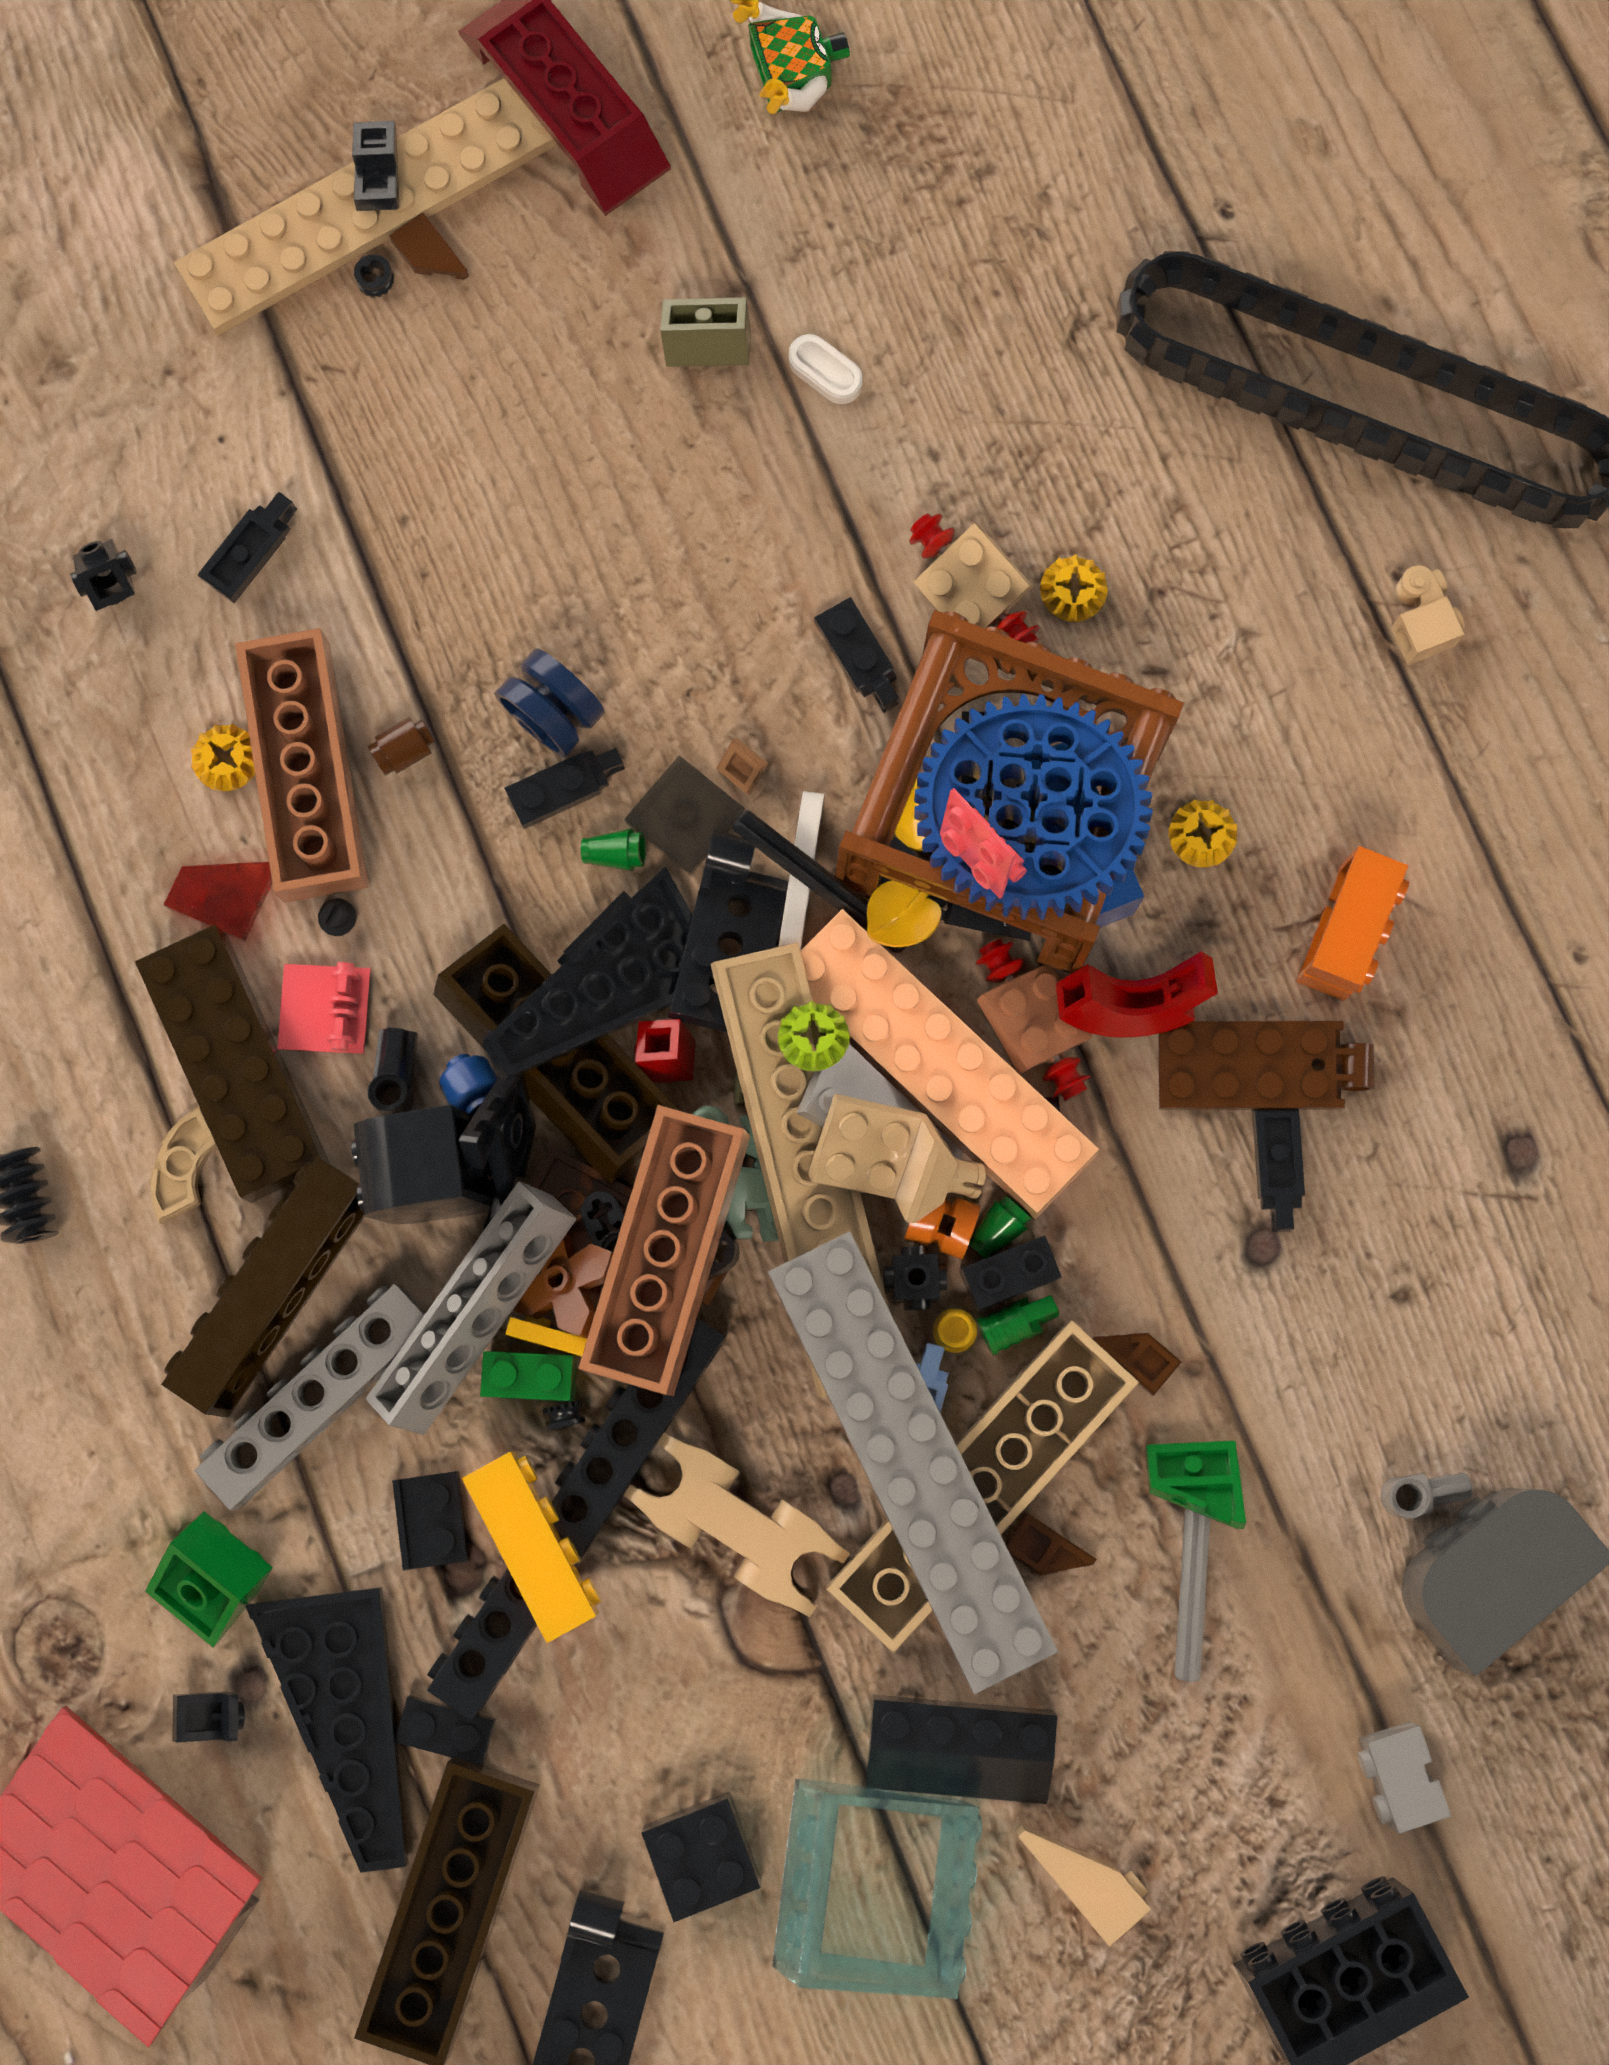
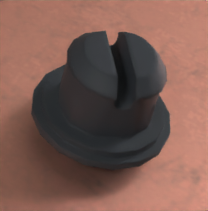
[318,898,357,936]

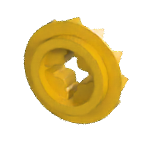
[1040,554,1108,622]
[191,724,255,791]
[1168,799,1237,868]

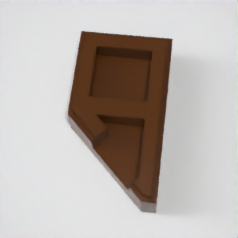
[1092,1333,1182,1396]
[1005,1512,1097,1576]

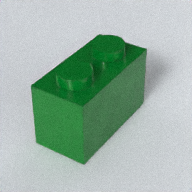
[480,1351,578,1402]

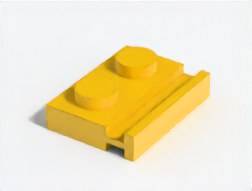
[505,1315,587,1357]

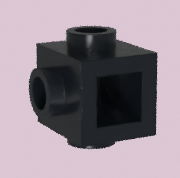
[70,539,137,611]
[884,1246,948,1311]

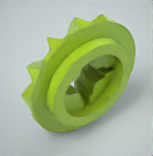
[778,1000,850,1071]

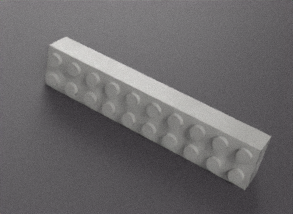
[768,1231,1058,1694]

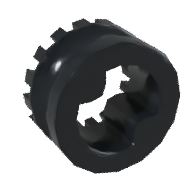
[354,255,394,297]
[542,1400,586,1431]

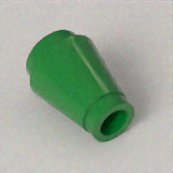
[580,828,646,871]
[969,1194,1032,1259]

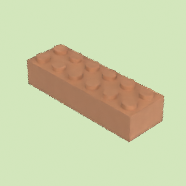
[235,628,369,903]
[578,1105,751,1397]

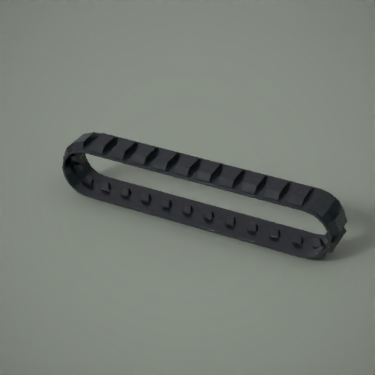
[1116,251,1609,528]

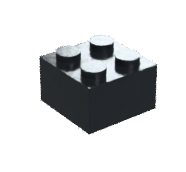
[641,1792,762,1923]

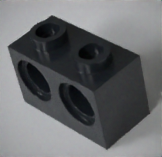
[959,1236,1062,1312]

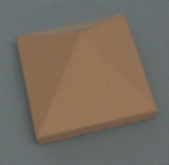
[716,737,769,795]

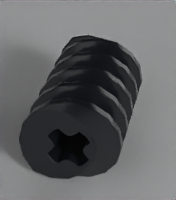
[0,1147,59,1244]

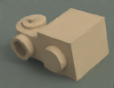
[1391,565,1465,665]

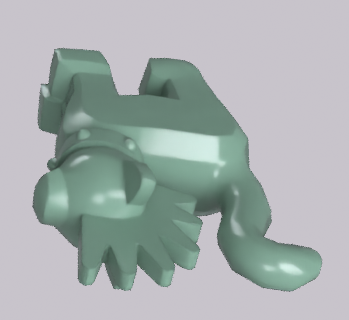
[693,1106,779,1242]

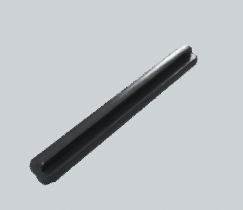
[732,810,906,953]

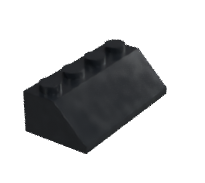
[866,1694,1057,1804]

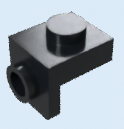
[172,1691,245,1743]

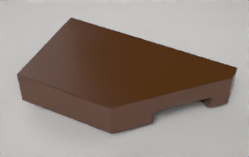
[389,213,469,280]

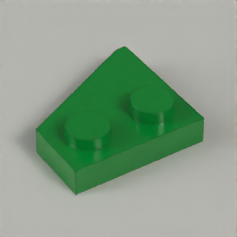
[1144,1441,1246,1529]

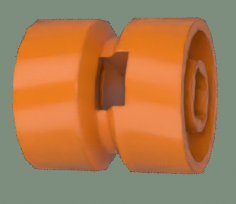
[904,1197,981,1260]

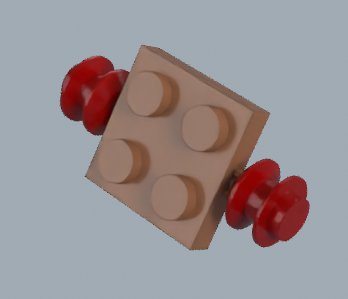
[975,938,1093,1102]

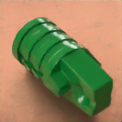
[976,1295,1059,1356]

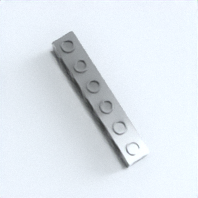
[366,1181,577,1435]
[194,1284,426,1510]

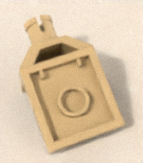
[808,1093,986,1224]

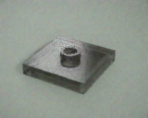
[624,755,745,876]

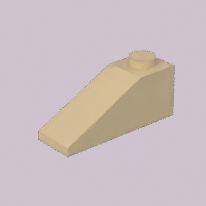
[1015,1824,1151,1947]

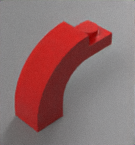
[1055,951,1218,1038]

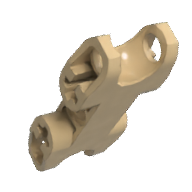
[624,1432,850,1617]

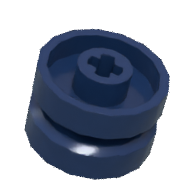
[494,648,605,757]

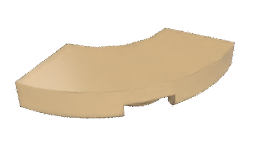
[150,1106,218,1224]

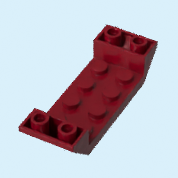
[458,0,671,216]

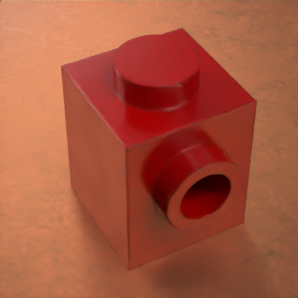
[634,1019,696,1083]

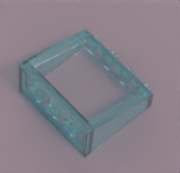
[772,1778,982,1999]

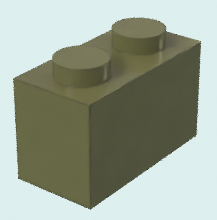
[660,297,751,367]

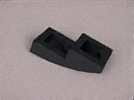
[352,121,398,211]

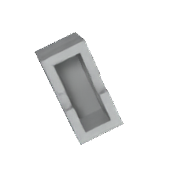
[1357,1721,1451,1834]

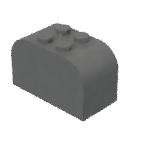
[1401,1488,1609,1677]

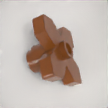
[513,1235,613,1338]

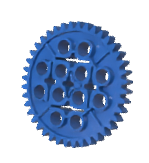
[914,694,1153,920]

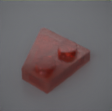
[164,861,272,942]

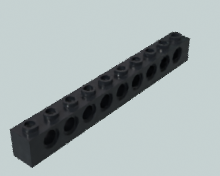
[426,1318,727,1722]

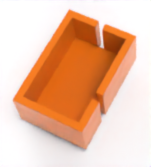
[1296,846,1410,1001]

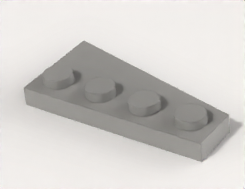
[797,1044,963,1160]

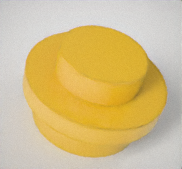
[933,1308,977,1353]

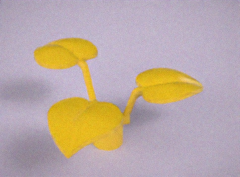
[867,778,1052,947]

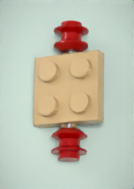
[909,513,1040,644]

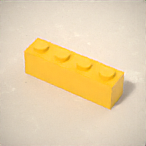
[462,1451,602,1643]

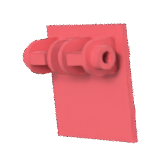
[939,788,1027,899]
[277,962,371,1054]

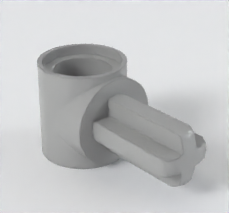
[1380,1473,1472,1518]

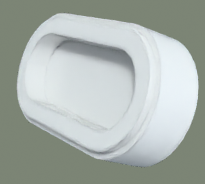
[789,334,863,404]

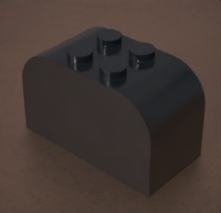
[351,1105,496,1224]

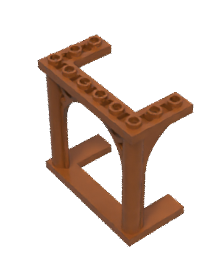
[835,610,1184,974]

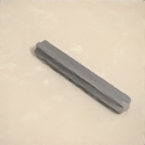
[1175,1508,1210,1682]

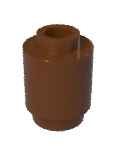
[368,716,435,776]

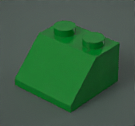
[145,1511,273,1648]

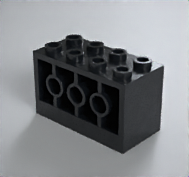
[1233,1876,1469,2065]

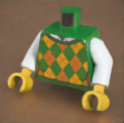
[731,0,850,114]

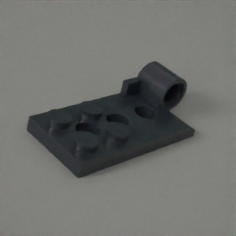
[668,830,789,1032]
[533,1890,664,2065]

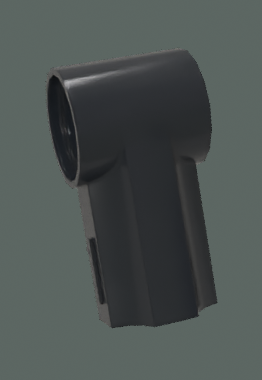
[368,1027,418,1115]

